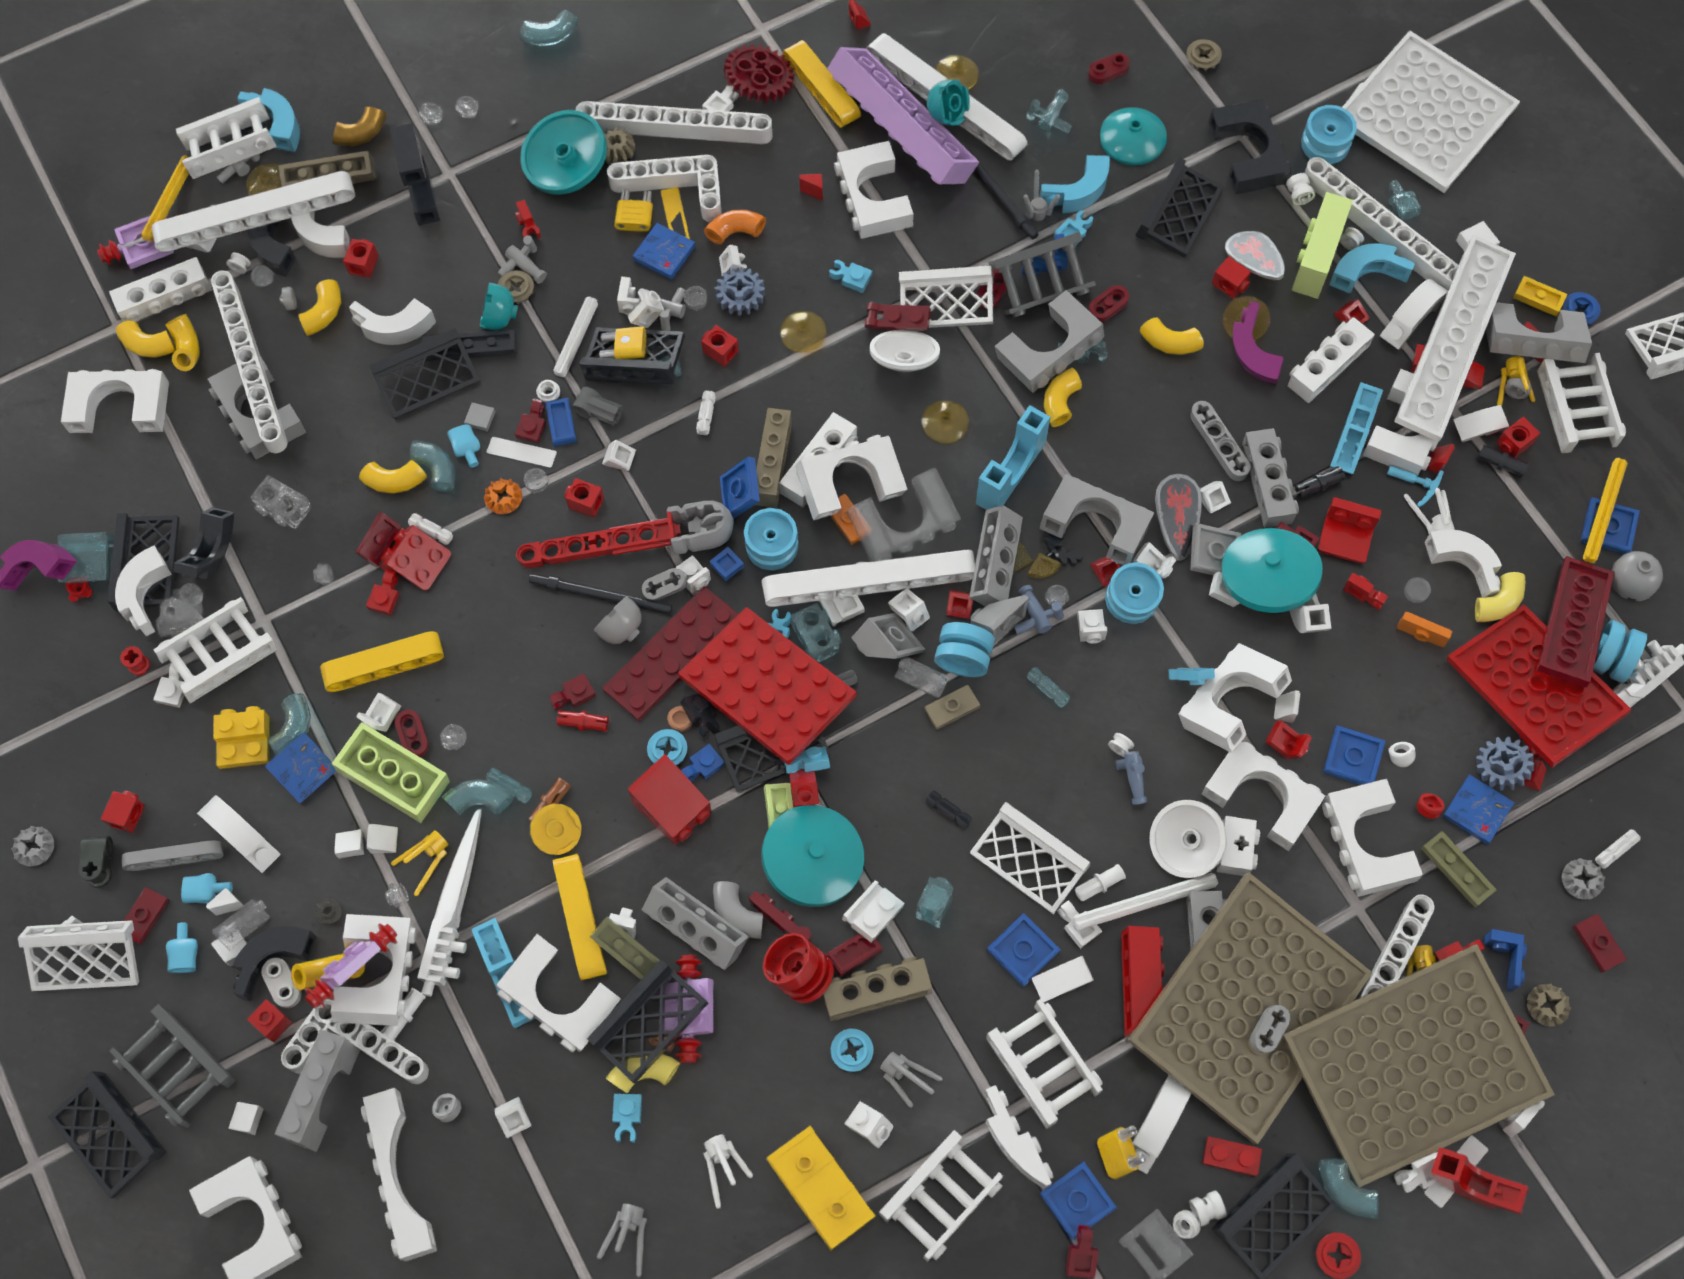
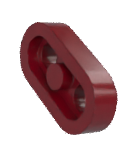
[1088,53,1130,84]
[976,269,1007,310]
[1088,285,1129,323]
[395,710,429,758]

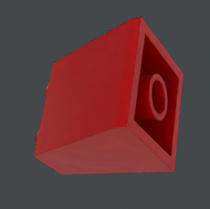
[628,754,711,845]

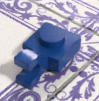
[681,744,725,782]

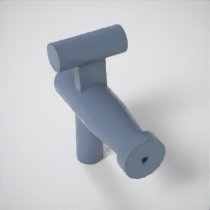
[1013,585,1064,635]
[1115,751,1147,804]

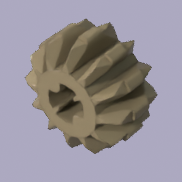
[605,127,635,165]

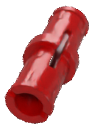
[556,709,609,732]

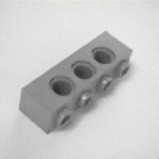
[1242,428,1299,528]
[969,505,1023,607]
[642,877,749,970]
[1186,891,1226,949]

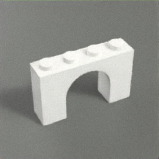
[834,141,913,239]
[61,369,169,433]
[1363,369,1438,476]
[795,435,907,520]
[1178,643,1292,753]
[1202,742,1325,851]
[1322,779,1423,897]
[331,914,416,1026]
[496,934,621,1053]
[189,1156,302,1279]

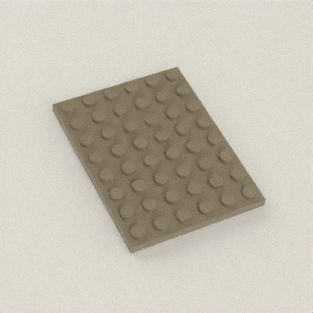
[1127,872,1373,1144]
[1283,944,1555,1188]

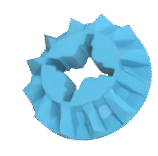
[647,729,687,765]
[831,1029,873,1072]

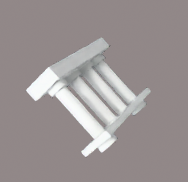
[176,97,276,179]
[1537,353,1626,453]
[154,597,277,703]
[986,999,1103,1129]
[879,1130,1003,1262]

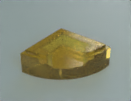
[1028,553,1061,578]

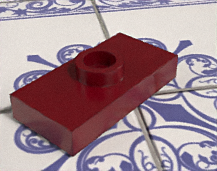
[124,887,170,945]
[1573,913,1627,973]
[826,933,883,977]

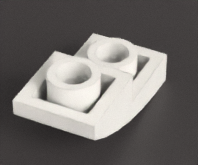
[1454,405,1509,443]
[1032,956,1094,1002]

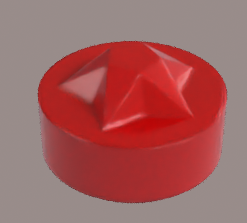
[1416,793,1444,819]

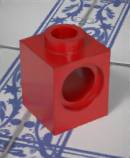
[343,239,379,278]
[1212,256,1251,299]
[701,325,739,367]
[1496,416,1540,458]
[564,478,604,518]
[789,769,819,808]
[101,791,145,834]
[247,999,293,1042]

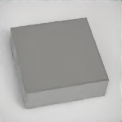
[464,403,495,432]

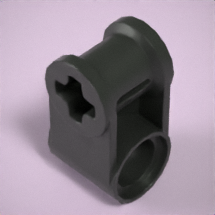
[79,836,114,888]

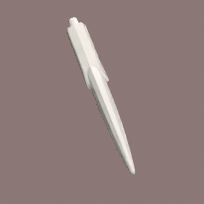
[1613,640,1684,708]
[417,809,481,997]

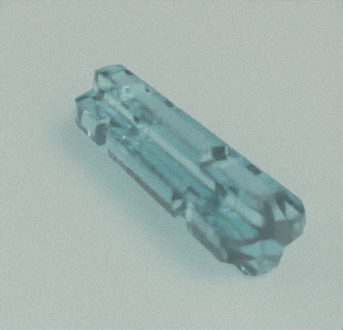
[1027,667,1070,707]
[486,768,532,803]

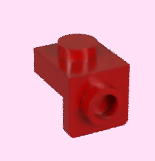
[1265,721,1312,759]

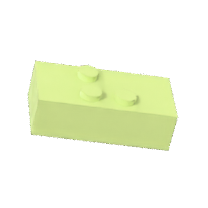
[1291,192,1353,299]
[332,722,450,823]

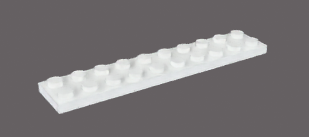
[1394,234,1516,442]

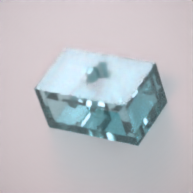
[916,877,954,928]

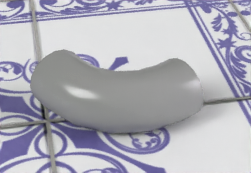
[713,881,763,939]

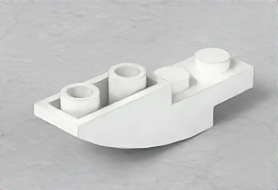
[984,1085,1053,1189]

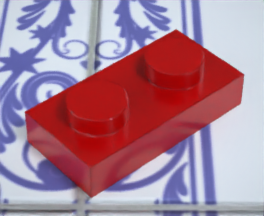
[1202,1136,1262,1177]

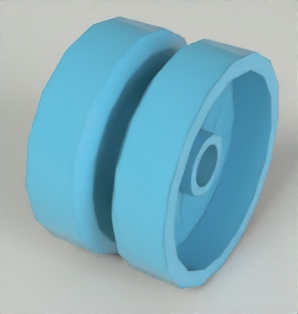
[1301,105,1357,164]
[744,508,798,571]
[1105,562,1164,624]
[1593,619,1647,683]
[934,622,995,677]

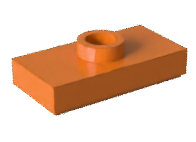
[830,494,871,545]
[1397,612,1453,648]

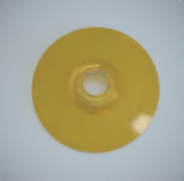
[935,55,978,90]
[246,164,282,196]
[1223,296,1270,340]
[780,311,826,353]
[922,400,969,443]

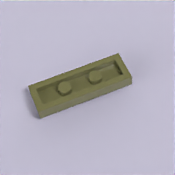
[1421,831,1497,908]
[590,916,659,980]

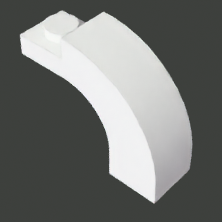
[291,211,349,258]
[1380,279,1448,349]
[349,298,436,345]
[1425,530,1502,598]
[115,546,171,636]
[1290,594,1332,633]
[197,795,281,873]
[1132,1075,1191,1174]

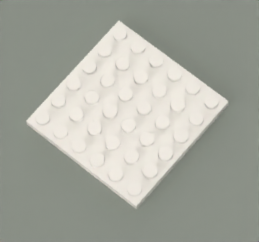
[1342,31,1520,193]

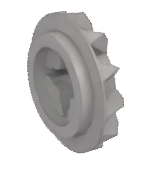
[11,826,54,866]
[1562,858,1605,900]

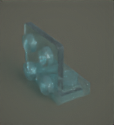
[57,532,114,583]

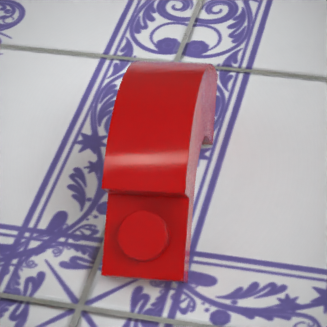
[1431,1147,1529,1215]

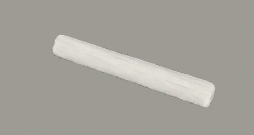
[553,297,598,378]

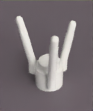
[1404,488,1455,534]
[703,1134,753,1208]

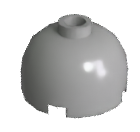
[1611,551,1663,601]
[594,596,642,644]

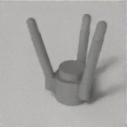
[1023,170,1060,221]
[880,1052,942,1108]
[597,1204,647,1277]

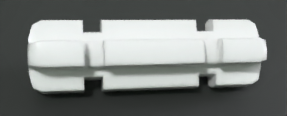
[696,391,716,435]
[408,513,453,545]
[1595,829,1641,869]

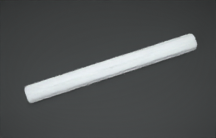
[1073,873,1218,930]

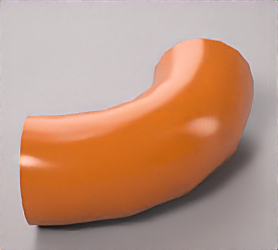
[704,210,766,244]

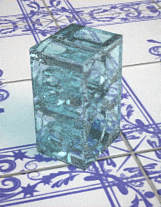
[791,603,842,662]

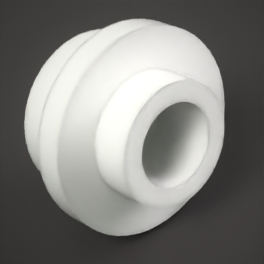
[536,380,560,402]
[1173,1210,1200,1238]

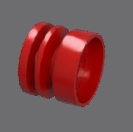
[763,933,834,1003]

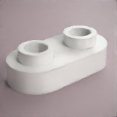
[262,958,302,1008]

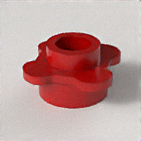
[66,576,93,602]

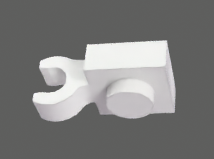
[702,86,739,111]
[153,663,184,708]
[1057,900,1102,949]
[1503,1101,1545,1138]
[1394,1152,1437,1192]

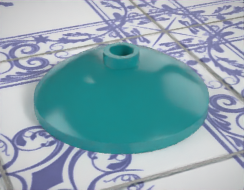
[1100,107,1167,165]

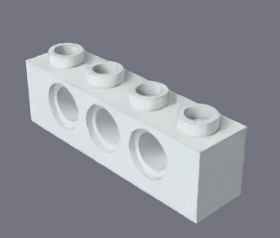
[109,257,212,322]
[1288,317,1375,403]
[779,412,858,508]

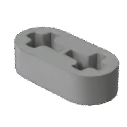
[642,568,688,601]
[1250,1005,1290,1053]

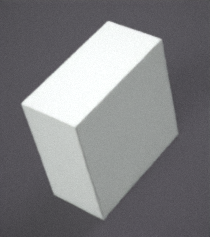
[1456,221,1500,251]

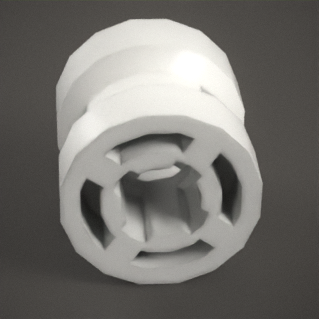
[1286,173,1315,205]
[1189,1190,1227,1227]

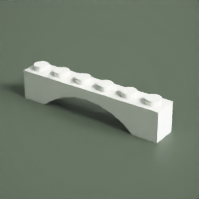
[361,1088,437,1261]

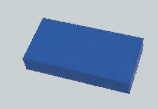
[545,398,577,446]

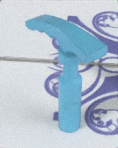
[1387,466,1444,508]

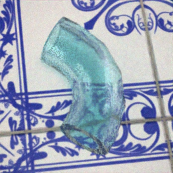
[520,10,579,46]
[410,440,456,492]
[268,693,311,756]
[442,779,514,815]
[1319,1158,1379,1219]

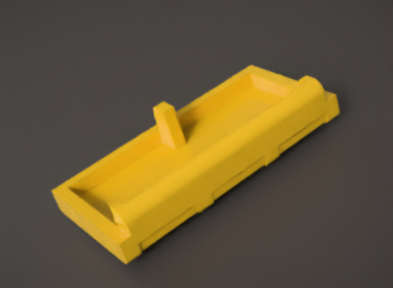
[766,1126,875,1250]

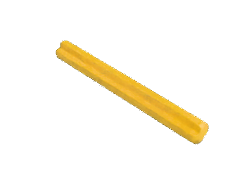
[141,155,189,242]
[1583,458,1628,563]

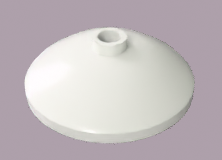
[870,330,940,372]
[1150,800,1227,878]

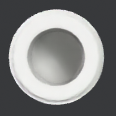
[1389,742,1416,767]

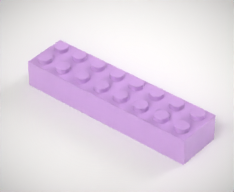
[827,47,979,185]

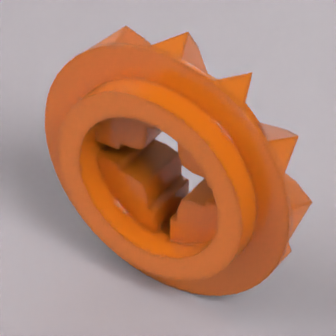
[483,478,522,514]

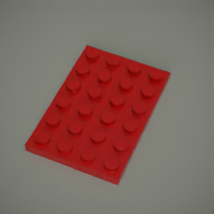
[1447,604,1632,768]
[678,607,857,766]

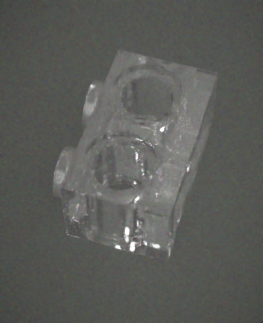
[250,475,312,529]

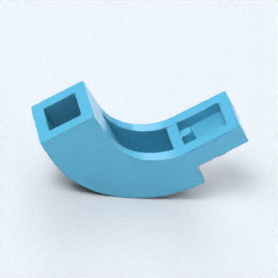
[237,88,300,152]
[1040,155,1109,213]
[1329,244,1415,294]

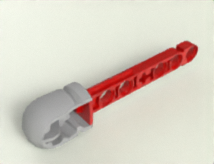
[516,501,734,568]

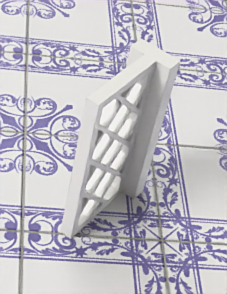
[899,266,994,328]
[1625,313,1684,380]
[970,802,1090,915]
[18,921,139,991]

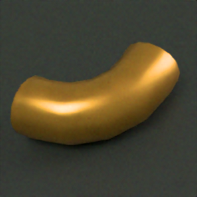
[332,106,387,147]

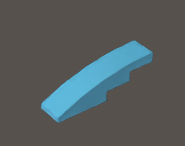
[1330,382,1383,475]
[471,918,536,1029]

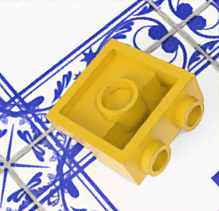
[214,706,270,769]

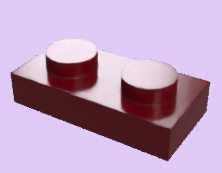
[355,512,401,566]

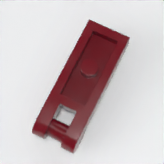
[864,302,931,331]
[749,891,811,942]

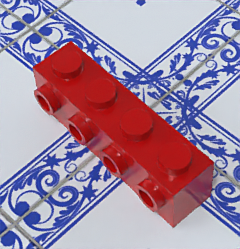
[1121,926,1165,1037]

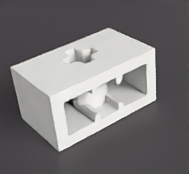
[1217,816,1260,876]

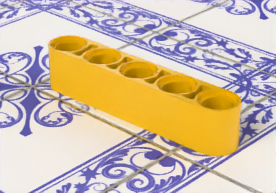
[783,40,861,128]
[320,631,444,692]
[553,854,607,981]

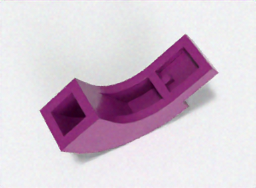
[1233,301,1284,385]
[0,540,77,591]

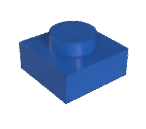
[710,547,744,582]

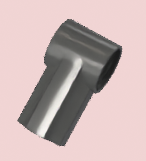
[572,387,623,426]

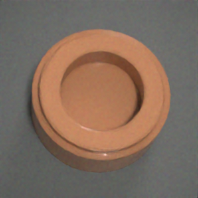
[667,706,693,733]

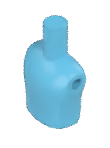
[447,424,480,468]
[181,873,233,904]
[166,923,198,973]

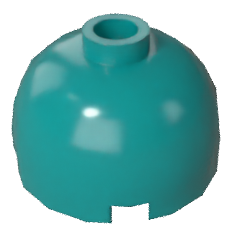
[927,80,970,125]
[480,282,518,330]

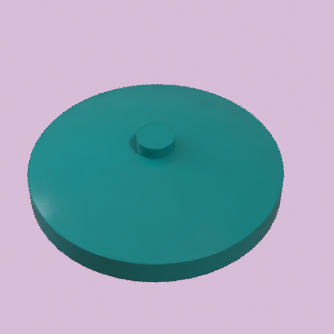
[521,110,607,195]
[1221,528,1323,613]
[761,805,864,907]

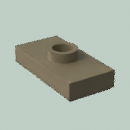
[924,685,980,730]

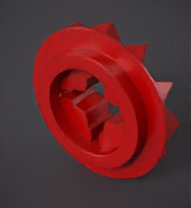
[1315,1233,1361,1279]

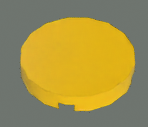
[530,804,582,855]

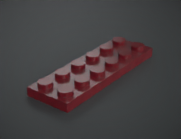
[1537,556,1614,688]
[602,586,738,722]

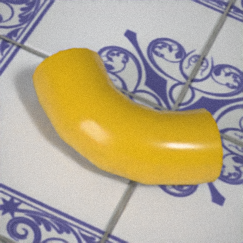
[299,279,341,336]
[165,314,200,371]
[1140,318,1204,355]
[115,321,176,358]
[1043,368,1082,427]
[359,460,427,494]
[291,954,365,990]

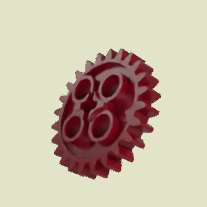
[723,43,795,103]

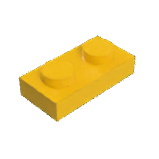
[1513,276,1567,317]

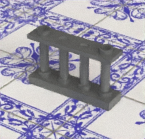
[988,232,1096,318]
[110,1004,236,1129]

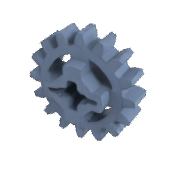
[715,267,765,316]
[1476,737,1534,791]

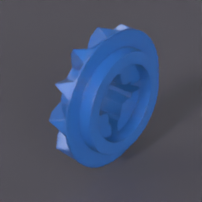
[1562,292,1600,325]

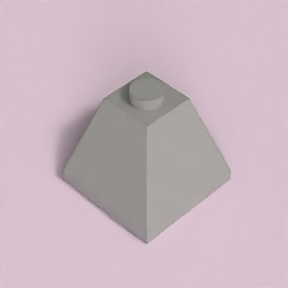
[970,595,1029,647]
[852,613,925,659]

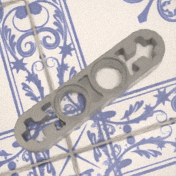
[1190,401,1250,481]
[122,840,224,871]

